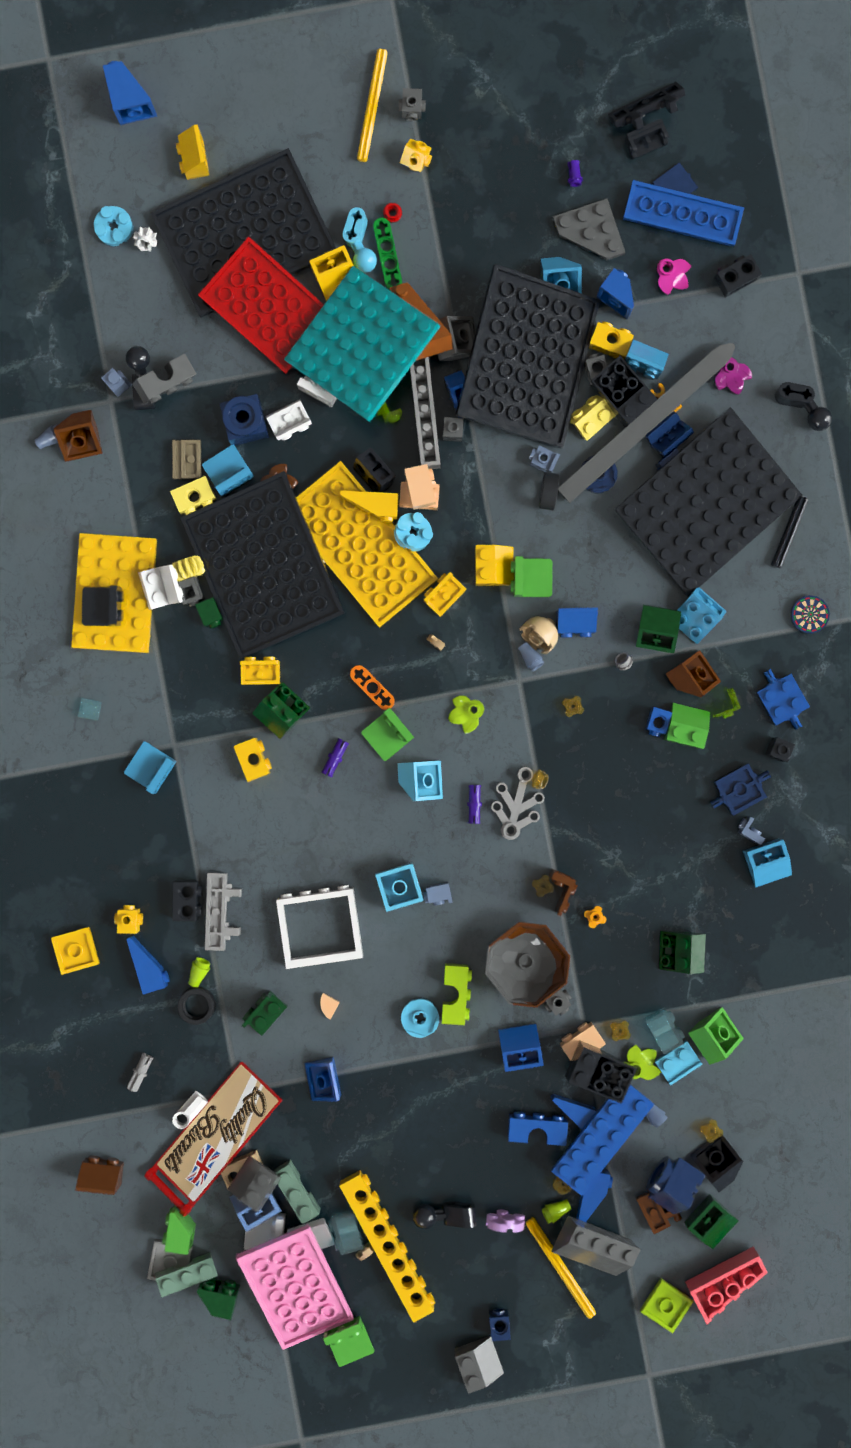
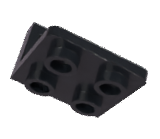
[82,586,124,626]

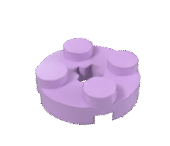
[486,1210,525,1232]

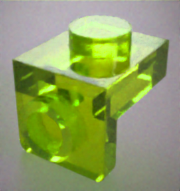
[377,402,402,423]

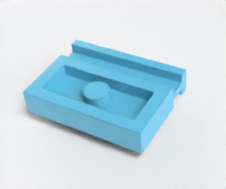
[655,1040,702,1086]

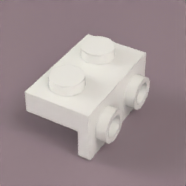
[266,399,312,441]

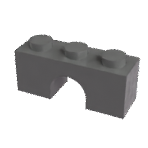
[132,354,197,404]

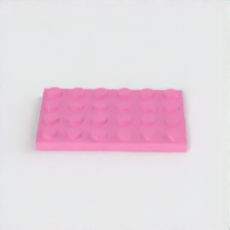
[236,1224,354,1350]

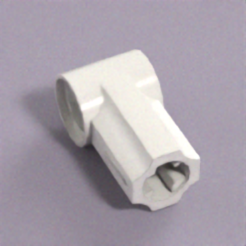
[173,1091,208,1129]

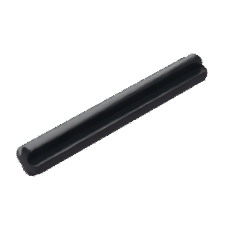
[772,496,808,568]

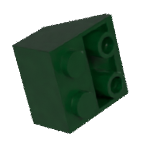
[636,604,681,654]
[252,682,310,739]
[659,931,706,974]
[684,1194,739,1249]
[197,1277,240,1320]

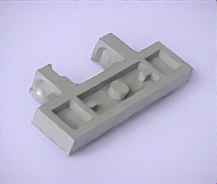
[205,873,242,951]

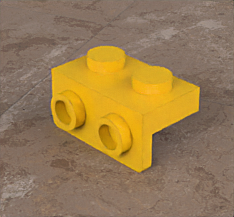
[424,572,467,617]
[240,657,280,685]

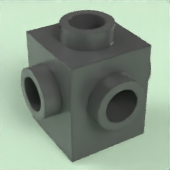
[398,88,426,121]
[543,989,572,1016]

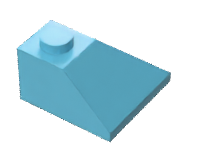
[397,761,443,801]

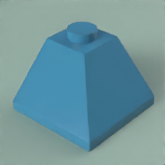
[541,257,582,294]

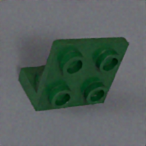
[241,991,287,1036]

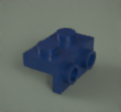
[646,411,694,457]

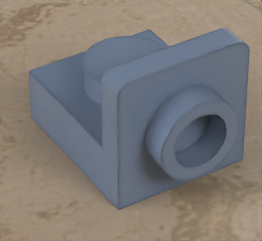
[738,816,765,845]

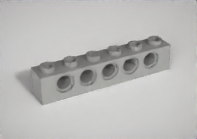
[410,357,440,469]

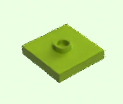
[640,1278,694,1333]

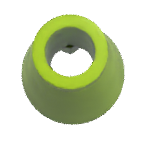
[188,957,210,988]
[541,1199,572,1224]

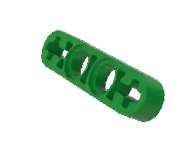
[373,218,402,290]

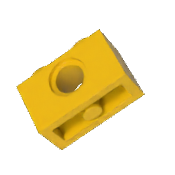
[589,321,634,360]
[234,738,272,782]

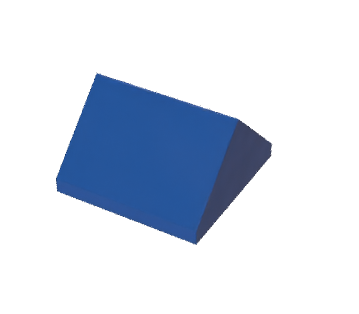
[304,1057,341,1101]

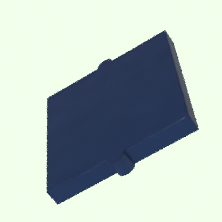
[652,162,698,194]

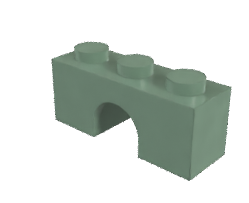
[273,1159,320,1225]
[155,1252,218,1297]

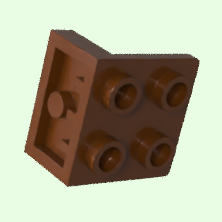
[549,869,577,916]

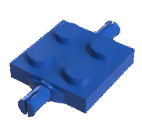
[757,669,810,730]

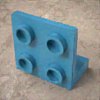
[202,445,254,497]
[677,587,726,644]
[124,741,177,794]

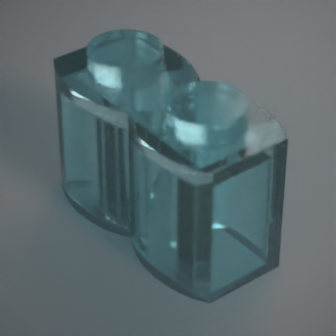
[644,1008,685,1055]
[328,1209,364,1255]

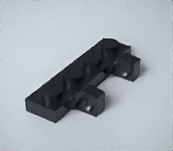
[608,82,685,130]

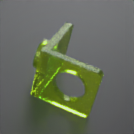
[713,688,741,719]

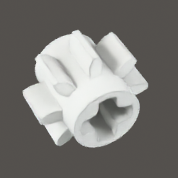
[133,227,157,252]

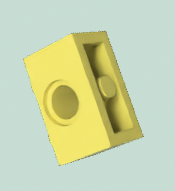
[170,476,217,515]

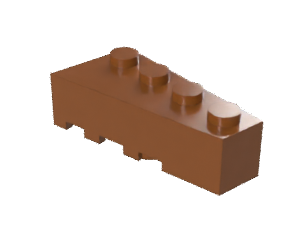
[389,282,452,361]

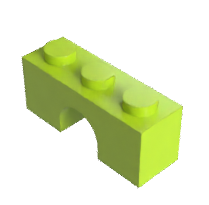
[442,963,472,1025]

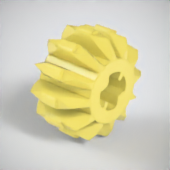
[172,556,205,582]

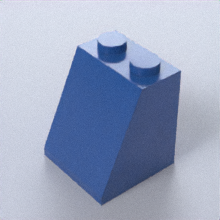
[103,61,157,125]

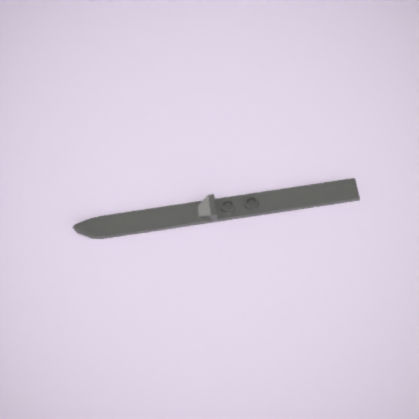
[558,343,735,503]

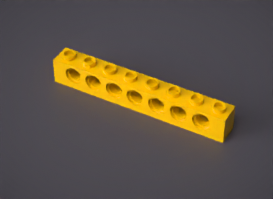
[339,1170,435,1323]

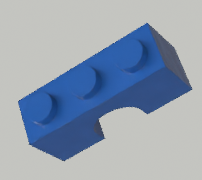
[508,1112,568,1146]

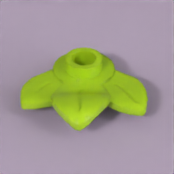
[448,695,484,733]
[627,1045,661,1080]

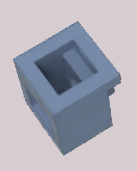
[101,368,132,397]
[529,446,560,473]
[423,882,452,906]

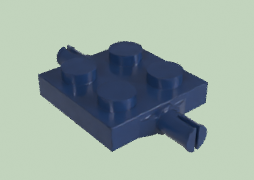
[710,763,771,816]

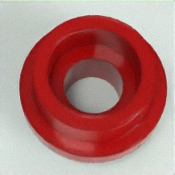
[383,203,402,223]

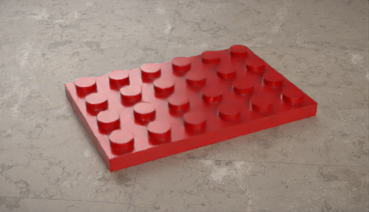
[198,237,324,374]

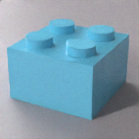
[375,862,424,912]

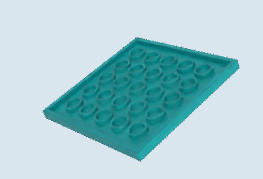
[284,266,441,422]

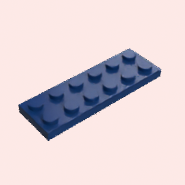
[623,180,744,247]
[551,1084,654,1196]

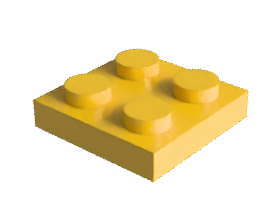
[51,927,100,975]

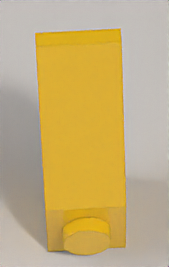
[340,490,398,522]

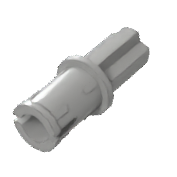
[127,1053,154,1092]

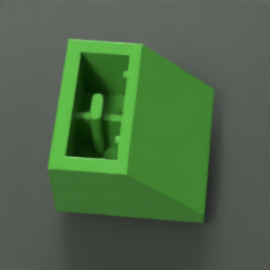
[162,1205,196,1255]

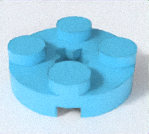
[94,206,133,246]
[394,512,433,552]
[401,998,439,1038]

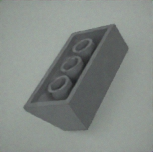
[552,1216,641,1276]

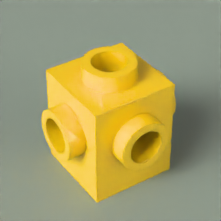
[400,139,432,172]
[114,905,143,934]

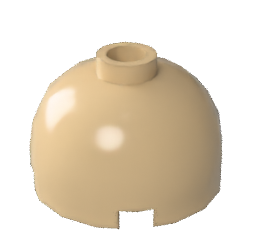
[520,616,558,654]

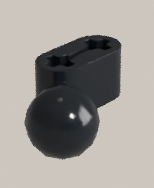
[126,346,156,410]
[775,382,832,431]
[413,1202,476,1229]

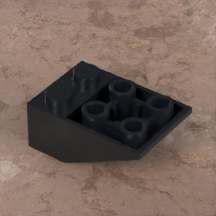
[591,355,658,427]
[565,1041,637,1104]

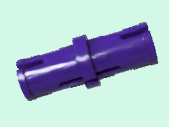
[321,738,349,777]
[467,785,482,824]

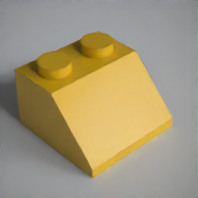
[176,124,210,180]
[475,545,514,586]

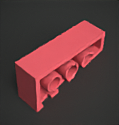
[685,1246,768,1324]

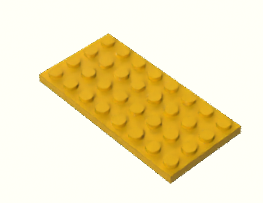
[296,461,438,628]

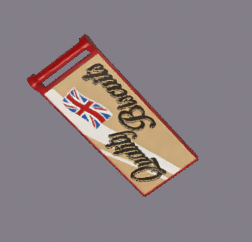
[144,1062,282,1217]

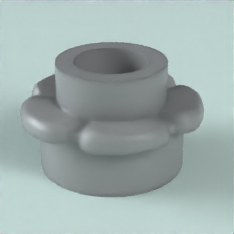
[615,652,633,670]

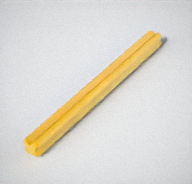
[357,49,387,162]
[526,1217,596,1319]

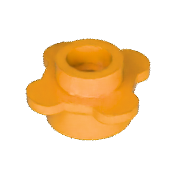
[584,906,606,928]

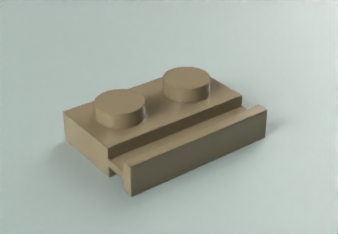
[172,440,201,479]

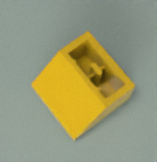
[309,245,354,302]

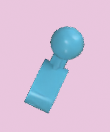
[343,207,377,273]

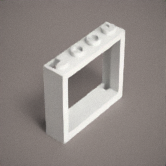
[276,885,363,969]

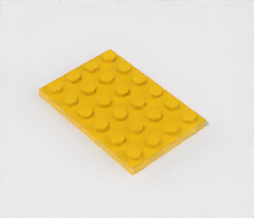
[71,533,157,653]

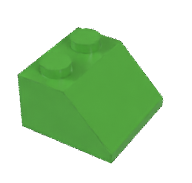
[663,703,710,749]
[688,1007,743,1065]

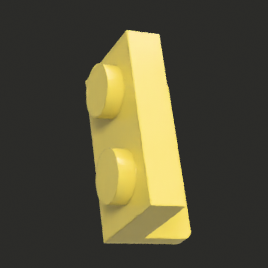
[570,395,616,441]

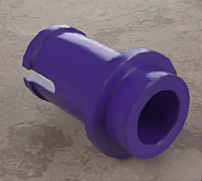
[567,160,583,187]

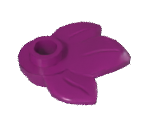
[715,357,752,395]

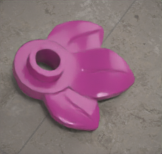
[657,259,691,295]

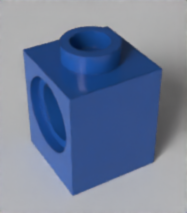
[645,707,672,737]

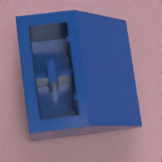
[498,1023,544,1072]

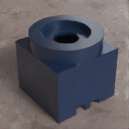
[220,394,269,446]
[646,1156,705,1214]

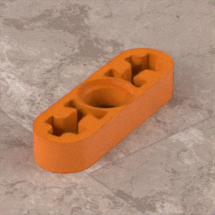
[350,665,395,710]

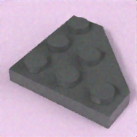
[553,199,626,260]

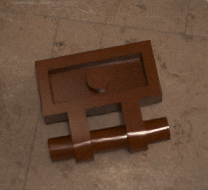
[636,1191,682,1234]

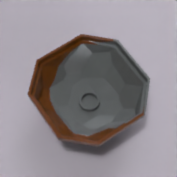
[485,922,571,1008]

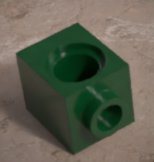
[195,597,223,629]

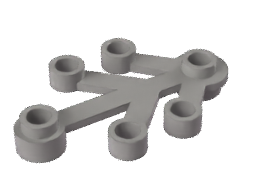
[491,767,545,840]

